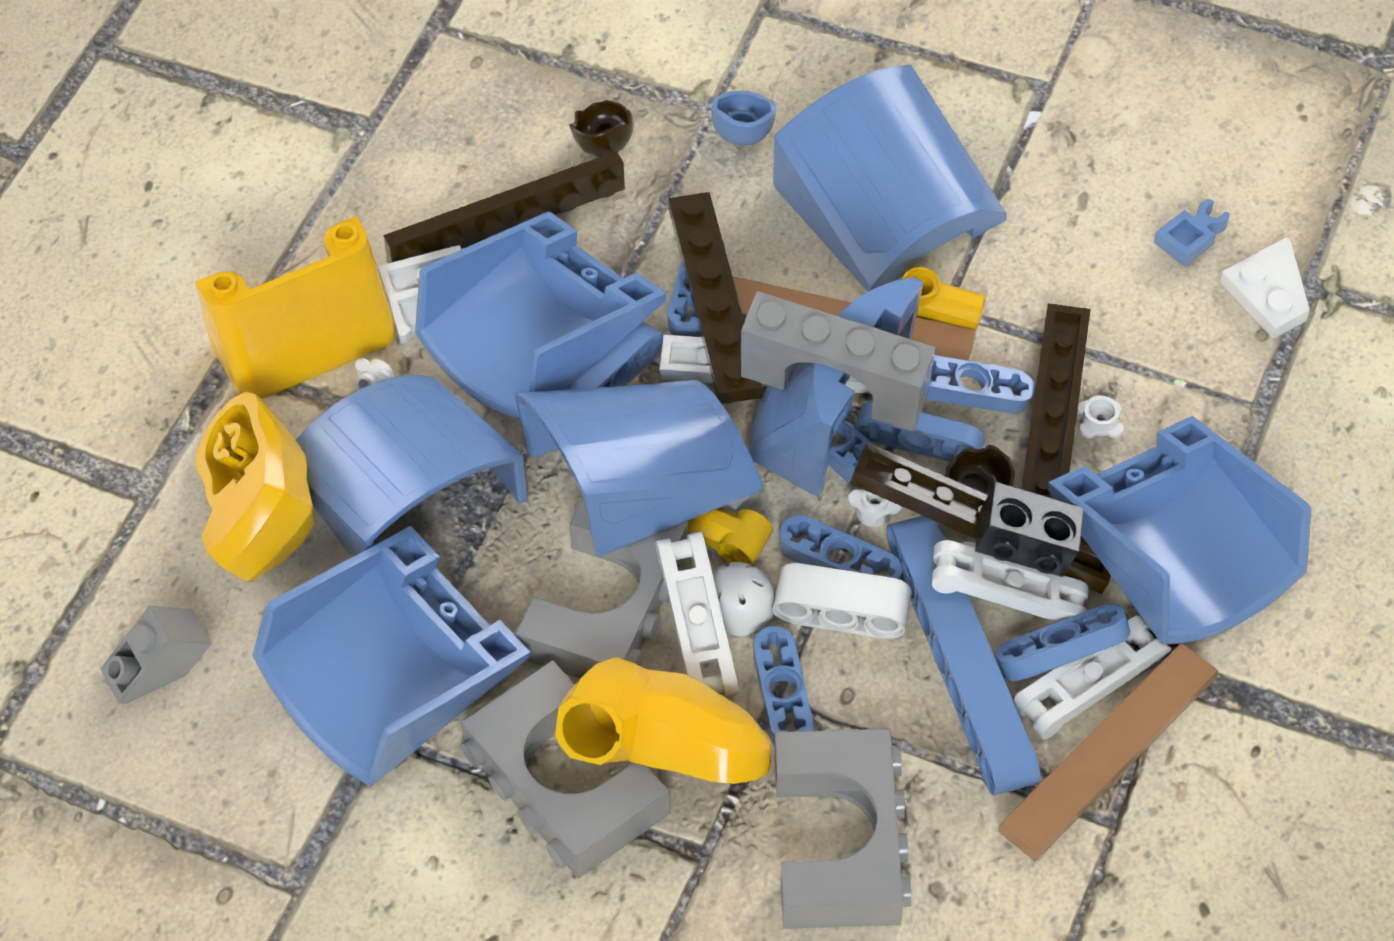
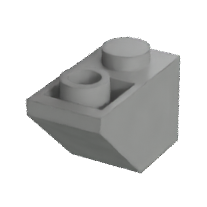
[100,606,211,704]

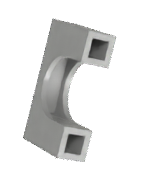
[741,291,936,432]
[515,497,691,679]
[460,660,670,879]
[775,729,911,929]

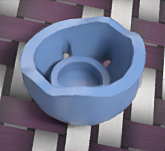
[711,91,776,146]

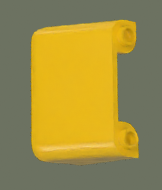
[195,216,396,399]

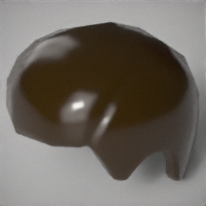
[569,100,634,157]
[945,445,1015,495]

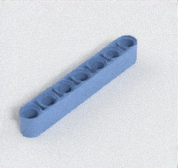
[886,516,1041,796]

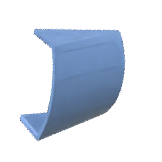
[773,65,1007,292]
[415,211,667,418]
[749,277,924,497]
[296,375,527,557]
[514,380,763,556]
[1048,416,1312,644]
[252,526,530,787]

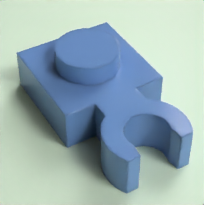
[1154,199,1230,267]

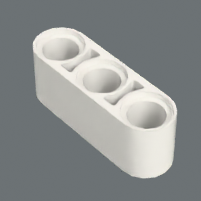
[772,563,912,639]

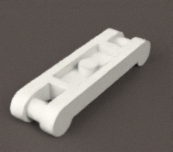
[655,532,739,697]
[932,540,1089,622]
[1013,615,1172,740]

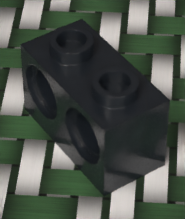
[975,482,1083,577]

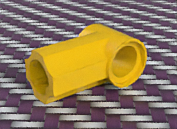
[903,267,987,331]
[688,507,773,565]

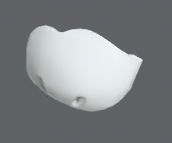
[712,562,775,637]

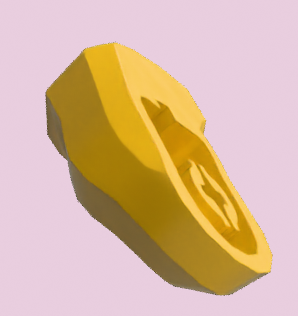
[195,392,315,582]
[555,658,771,784]

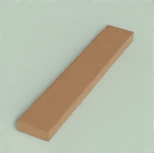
[733,276,976,361]
[998,643,1218,862]

